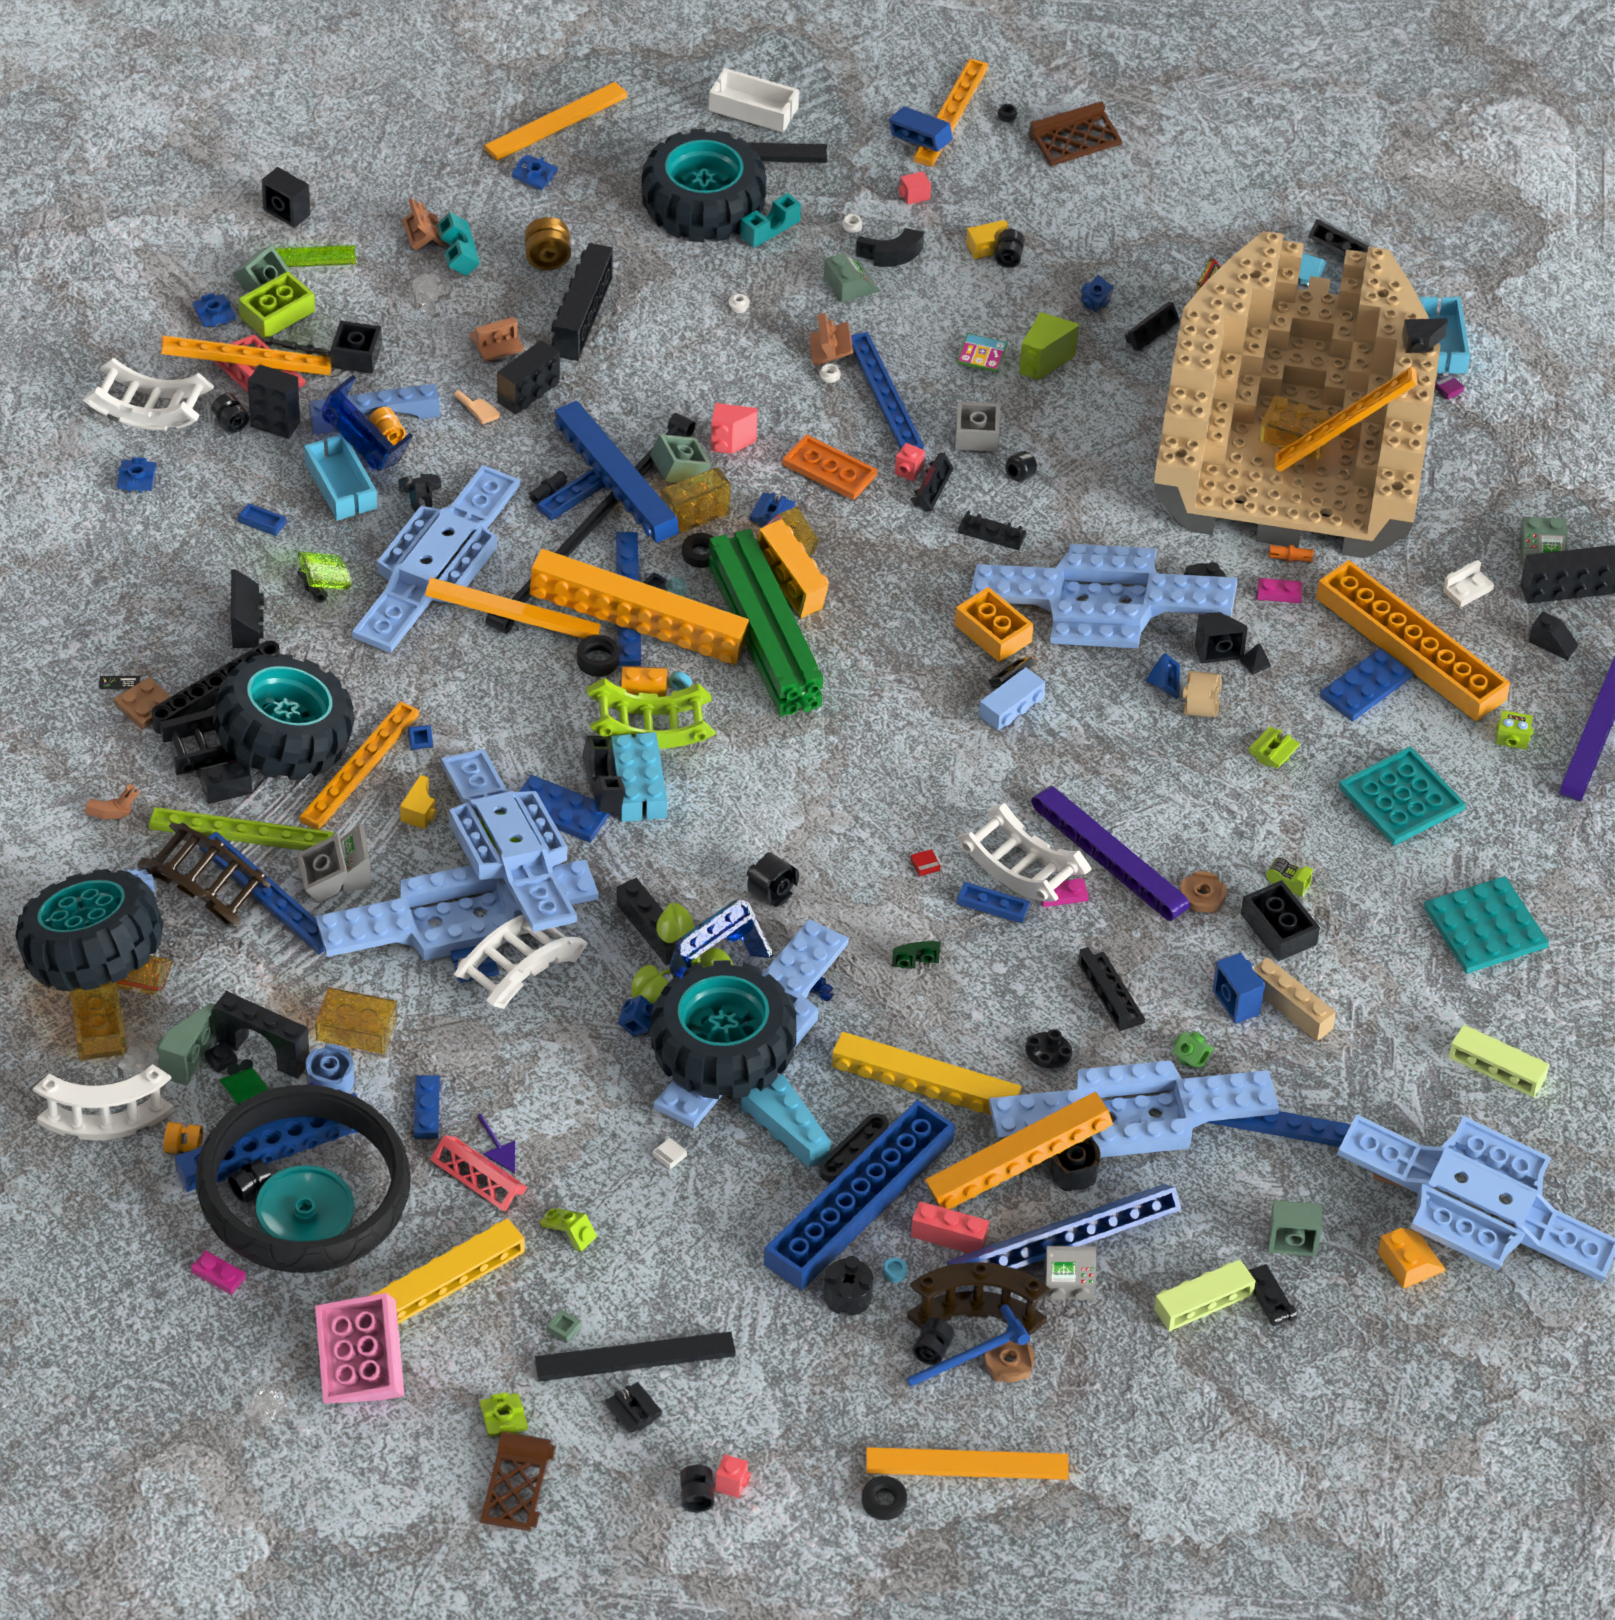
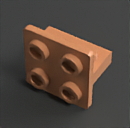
[402,198,445,251]
[809,313,853,366]
[470,317,524,362]

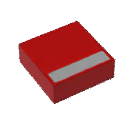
[910,849,941,876]

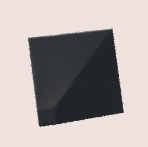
[1240,643,1271,675]

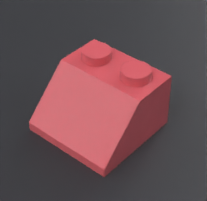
[711,403,758,454]

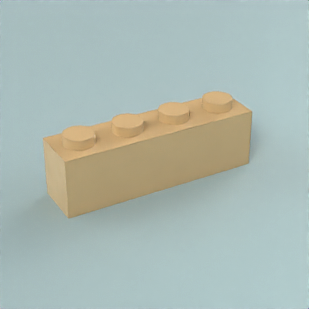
[1253,957,1336,1041]

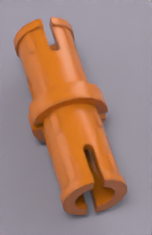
[1268,544,1314,563]

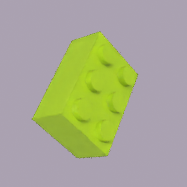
[238,271,315,339]

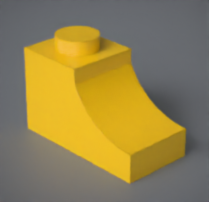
[966,220,1008,259]
[400,775,437,829]

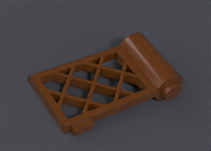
[480,1431,556,1532]

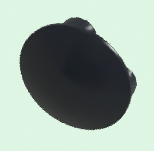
[1025,1029,1072,1069]

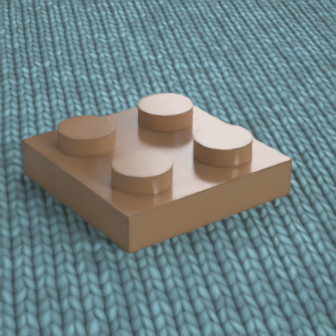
[114,677,171,730]

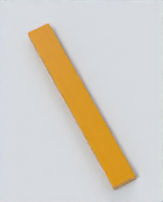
[914,58,988,167]
[485,82,627,161]
[161,336,331,376]
[1275,366,1417,472]
[425,577,601,639]
[299,701,419,830]
[866,1447,1069,1480]

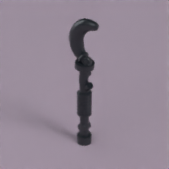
[265,336,331,357]

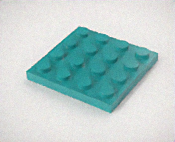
[1338,746,1466,846]
[1423,876,1549,974]

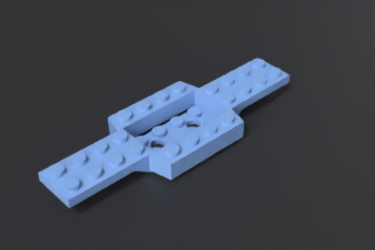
[352,465,520,653]
[441,749,577,932]
[316,859,599,961]
[654,919,849,1129]
[989,1060,1279,1158]

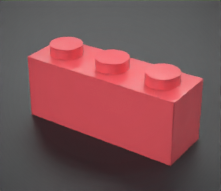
[911,1201,989,1253]

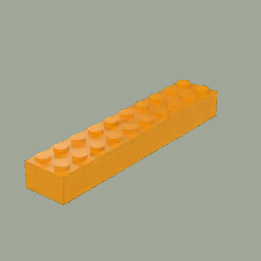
[530,548,749,665]
[1316,560,1510,722]

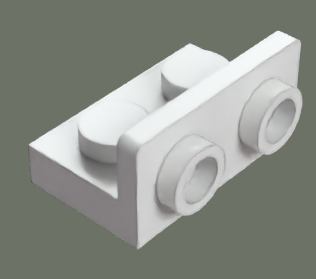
[1443,560,1494,608]

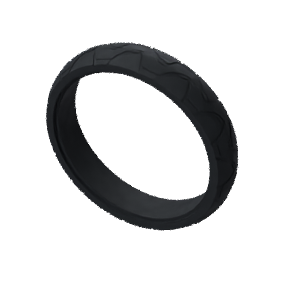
[196,1085,411,1273]

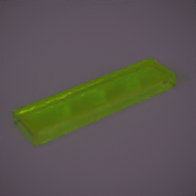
[274,245,356,267]

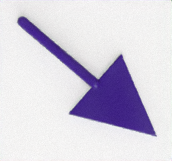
[478,1114,515,1174]

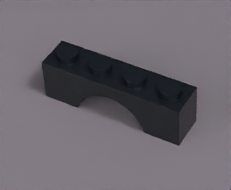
[582,735,625,813]

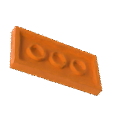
[782,434,878,500]

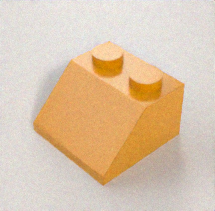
[621,666,668,697]
[1378,1227,1445,1289]

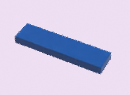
[537,469,605,521]

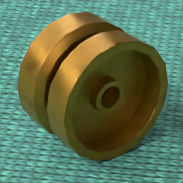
[524,217,571,270]

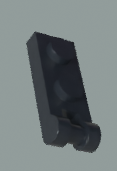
[1248,1264,1297,1326]

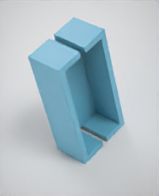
[1419,297,1470,373]
[304,434,377,521]
[611,732,667,822]

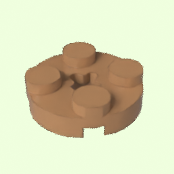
[1180,871,1226,913]
[984,1341,1034,1382]

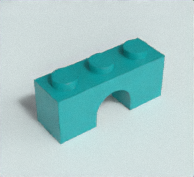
[740,193,801,248]
[437,212,480,276]

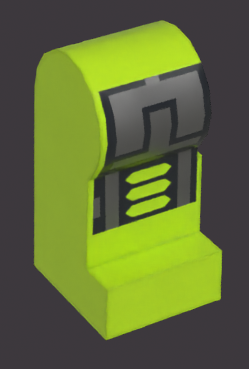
[1266,858,1313,897]

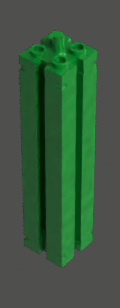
[709,528,823,717]

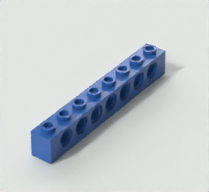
[175,1093,358,1192]

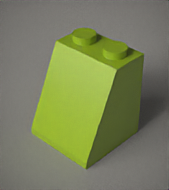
[1019,312,1079,380]

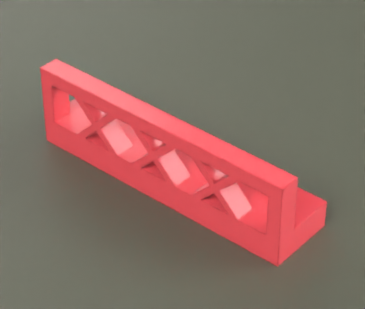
[430,1135,527,1211]

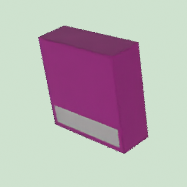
[1435,374,1465,400]

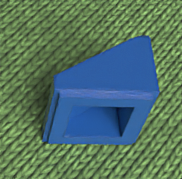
[408,725,433,750]

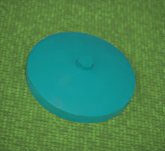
[256,1165,354,1241]

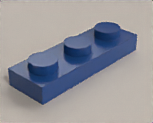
[957,882,1030,923]
[414,1075,440,1138]

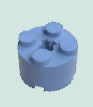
[306,1044,355,1093]

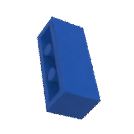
[889,106,953,152]

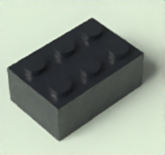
[497,340,560,415]
[248,364,301,439]
[1241,880,1320,962]

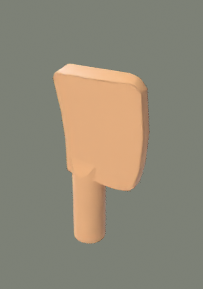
[454,390,500,424]

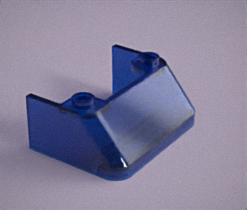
[322,375,413,471]
[669,900,774,978]

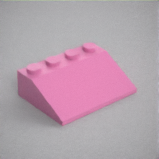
[315,1293,404,1404]

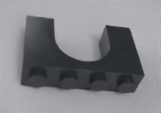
[213,991,309,1079]

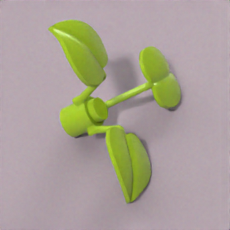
[631,902,733,1004]

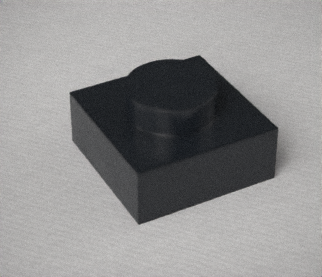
[204,1041,238,1073]

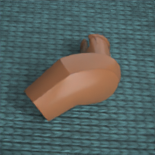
[85,784,139,820]

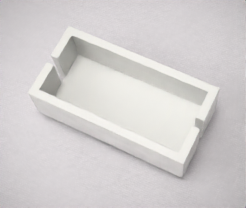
[709,68,799,132]

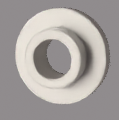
[842,214,863,233]
[729,294,750,313]
[819,364,841,383]

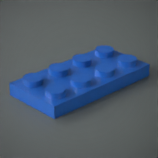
[1320,648,1413,722]
[519,774,612,843]

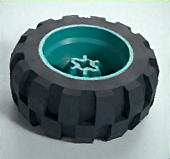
[641,129,767,243]
[213,654,355,780]
[15,869,163,992]
[651,960,797,1100]

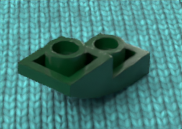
[892,941,941,969]

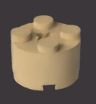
[1183,671,1221,718]

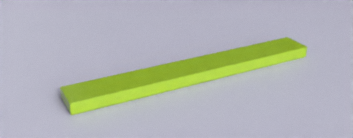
[149,807,334,851]

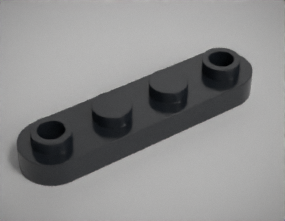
[819,1113,889,1182]

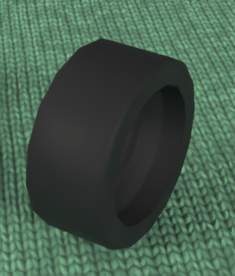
[577,635,619,676]

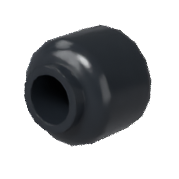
[1005,451,1037,482]

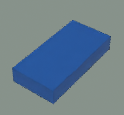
[237,503,287,536]

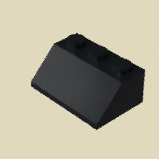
[230,569,264,648]

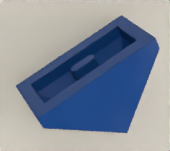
[1145,653,1180,699]

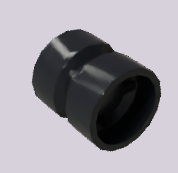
[995,229,1025,268]
[211,393,250,433]
[227,1158,272,1202]
[912,1318,955,1365]
[680,1464,715,1513]

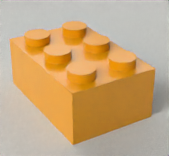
[955,587,1033,663]

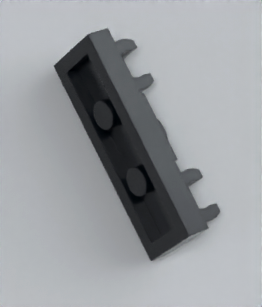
[1124,302,1180,351]
[910,452,954,512]
[958,511,1027,551]

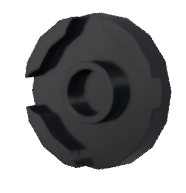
[398,474,442,512]

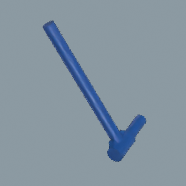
[906,1305,1030,1387]

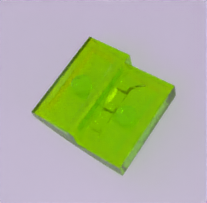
[298,551,352,590]

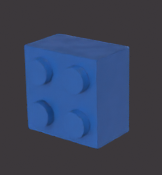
[1212,952,1265,1024]

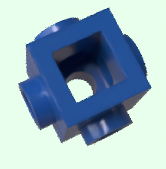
[1080,275,1114,312]
[618,995,654,1037]

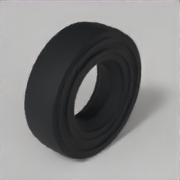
[682,533,714,568]
[862,1476,907,1520]

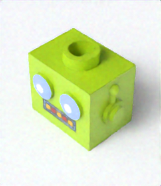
[1495,710,1534,750]

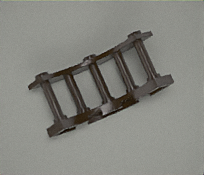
[137,822,271,927]
[907,1262,1050,1336]

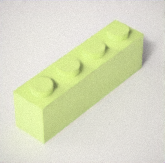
[1449,1025,1549,1098]
[1154,1260,1255,1331]

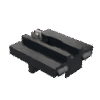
[605,1382,662,1433]

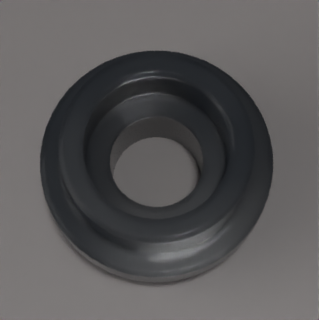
[997,104,1017,122]

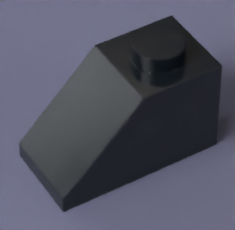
[1402,318,1448,353]
[1529,611,1578,661]

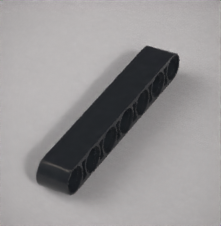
[151,640,280,734]

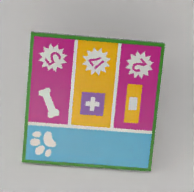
[957,333,1008,372]

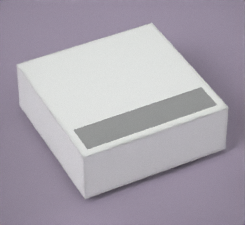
[653,1138,687,1170]

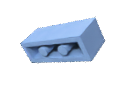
[979,667,1045,731]

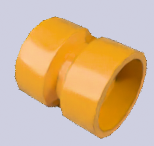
[368,407,406,447]
[164,1122,203,1154]

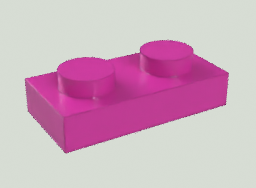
[1257,578,1302,603]
[1041,878,1089,907]
[191,1251,246,1295]

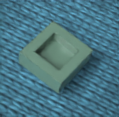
[546,1309,581,1343]

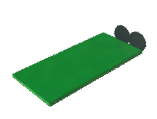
[219,1059,270,1105]

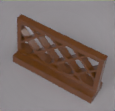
[1028,101,1122,166]

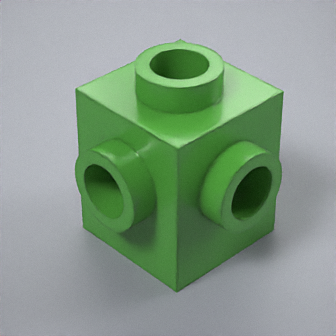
[1172,1031,1214,1068]

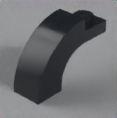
[856,228,924,267]

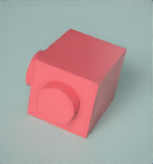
[898,171,931,205]
[895,443,925,482]
[715,1454,751,1498]

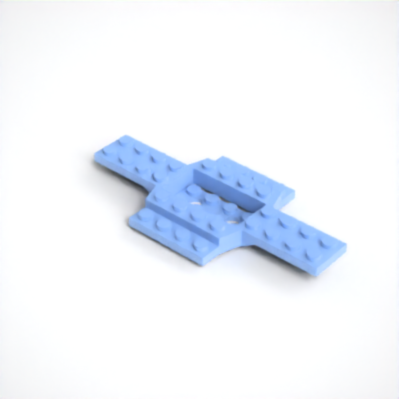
[970,544,1237,648]
[1336,1114,1615,1282]

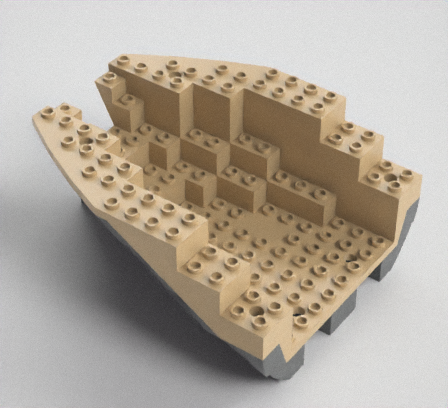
[1154,231,1441,558]

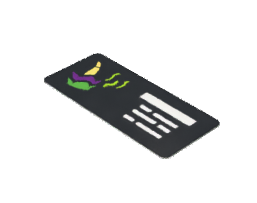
[99,676,140,689]

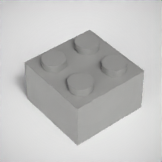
[955,401,1000,452]

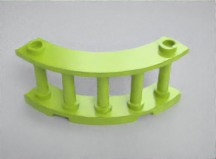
[586,678,716,749]

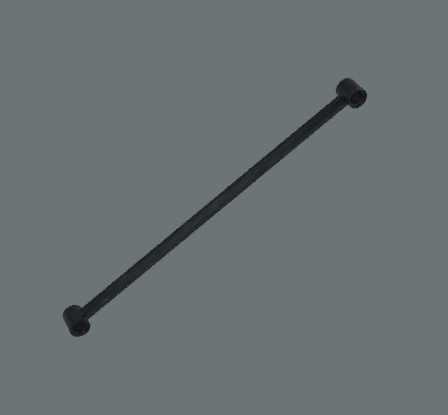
[485,413,696,634]

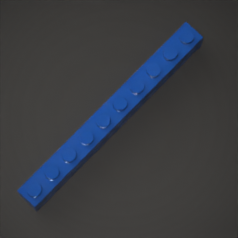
[554,400,679,543]
[946,1184,1181,1288]

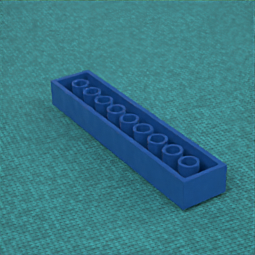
[764,1100,955,1291]

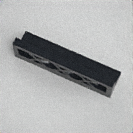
[1078,947,1145,1032]

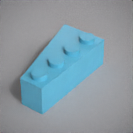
[741,1074,831,1168]

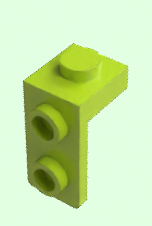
[539,1208,597,1251]

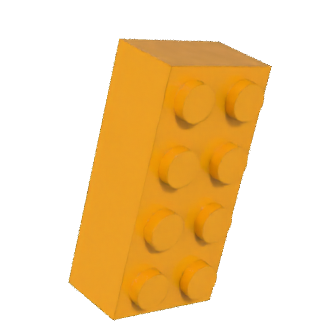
[757,519,829,619]

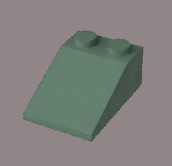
[157,1003,216,1086]

